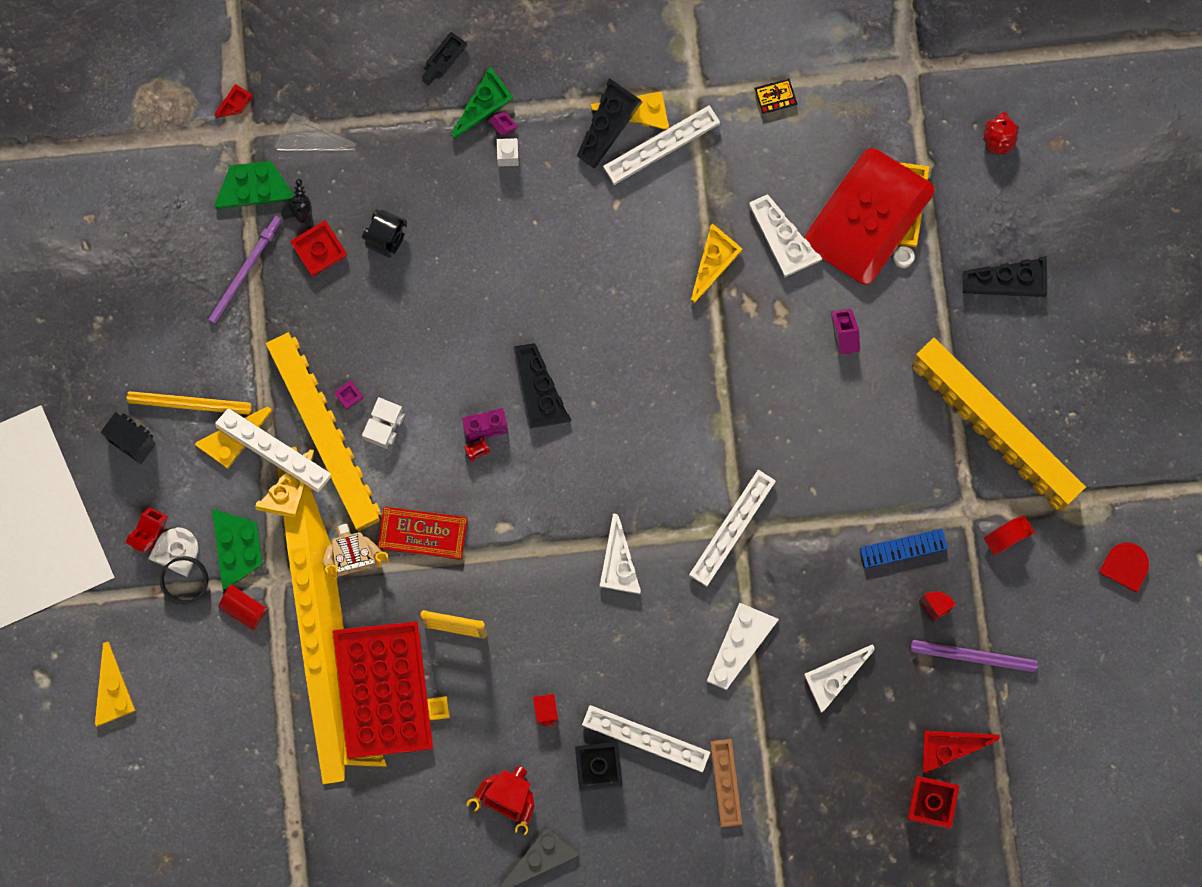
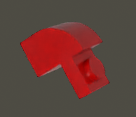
[125,507,168,552]
[983,515,1035,556]

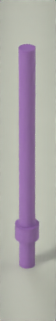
[208,216,282,324]

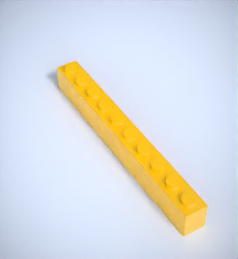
[266,332,382,532]

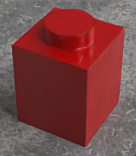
[533,694,558,727]

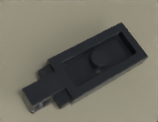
[422,32,467,86]

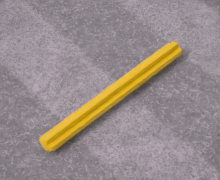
[126,391,252,415]

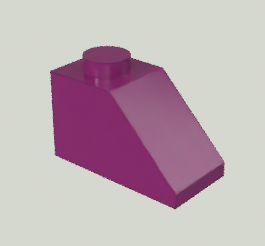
[831,309,860,354]

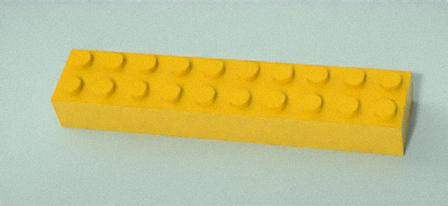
[912,338,1086,512]

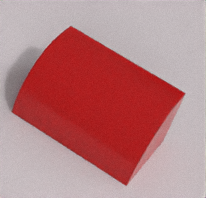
[218,584,268,631]
[919,591,956,622]

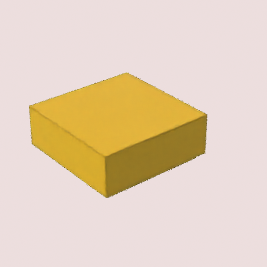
[427,696,450,721]

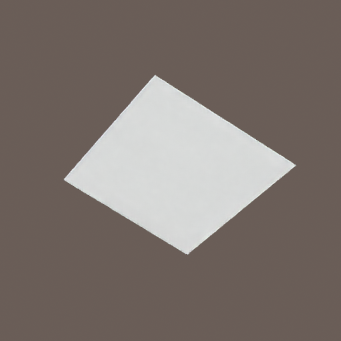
[0,405,114,628]

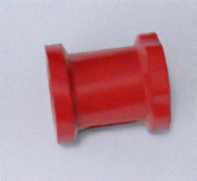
[464,437,490,463]

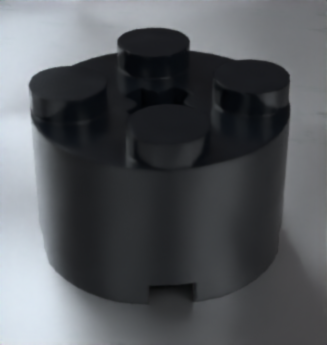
[362,209,407,258]

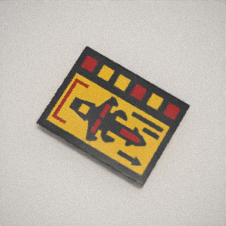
[754,78,798,114]

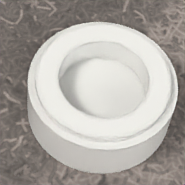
[893,246,914,268]

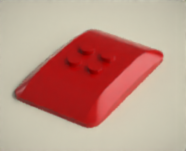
[804,148,934,285]

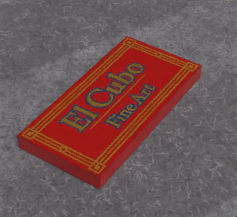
[378,507,468,560]

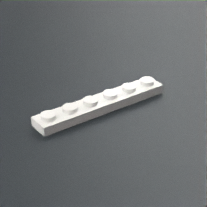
[603,105,720,185]
[215,408,331,493]
[689,470,776,587]
[582,705,710,773]

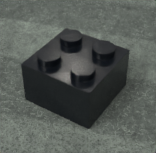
[100,412,156,464]
[575,742,623,792]

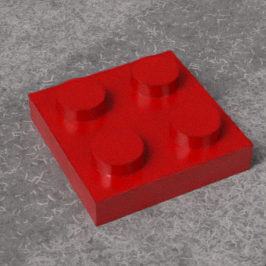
[290,220,348,277]

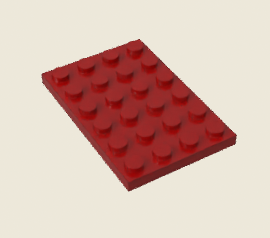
[332,621,433,759]

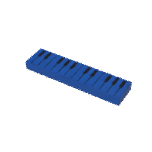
[860,529,948,569]

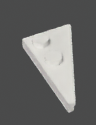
[600,514,641,594]
[804,644,874,712]

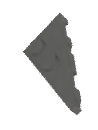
[500,828,579,887]

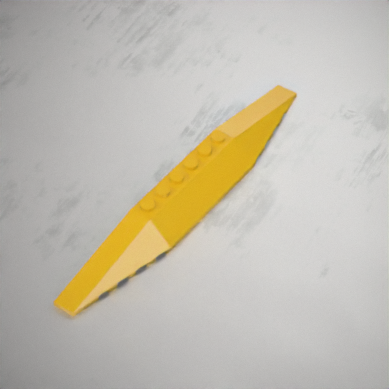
[277,447,345,785]

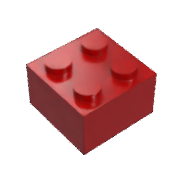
[906,776,960,830]

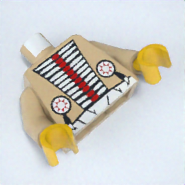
[322,524,389,579]

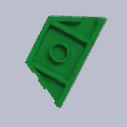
[215,161,294,210]
[212,509,263,591]

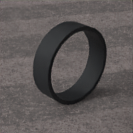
[160,556,209,604]

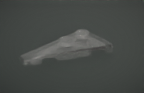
[274,113,357,150]

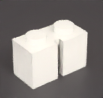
[362,397,405,449]

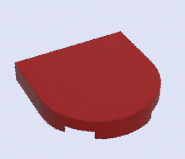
[1098,542,1149,593]

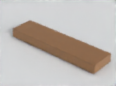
[710,739,742,828]

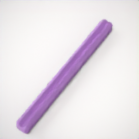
[911,640,1038,672]

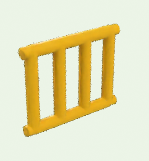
[420,610,487,639]

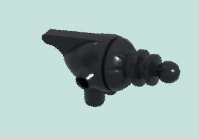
[281,179,313,230]

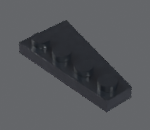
[577,78,643,169]
[962,256,1047,297]
[514,343,572,429]

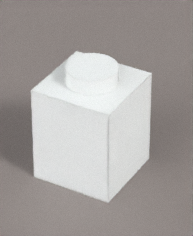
[497,138,519,166]

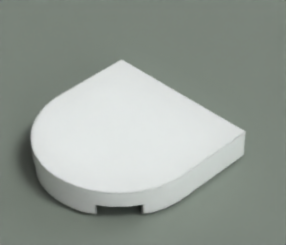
[148,527,199,577]

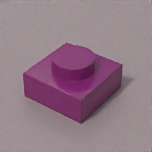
[489,111,518,136]
[334,380,364,410]

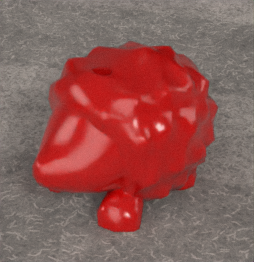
[983,111,1019,155]

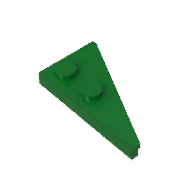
[451,67,513,139]

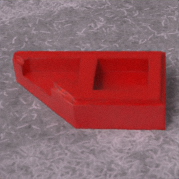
[214,84,253,118]

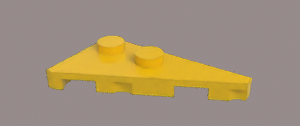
[255,450,314,518]

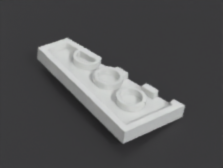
[749,194,822,278]
[707,603,779,690]

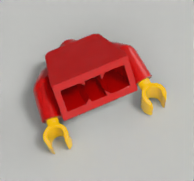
[467,766,535,835]

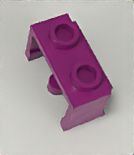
[462,408,509,443]

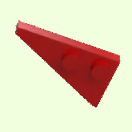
[922,731,1000,773]

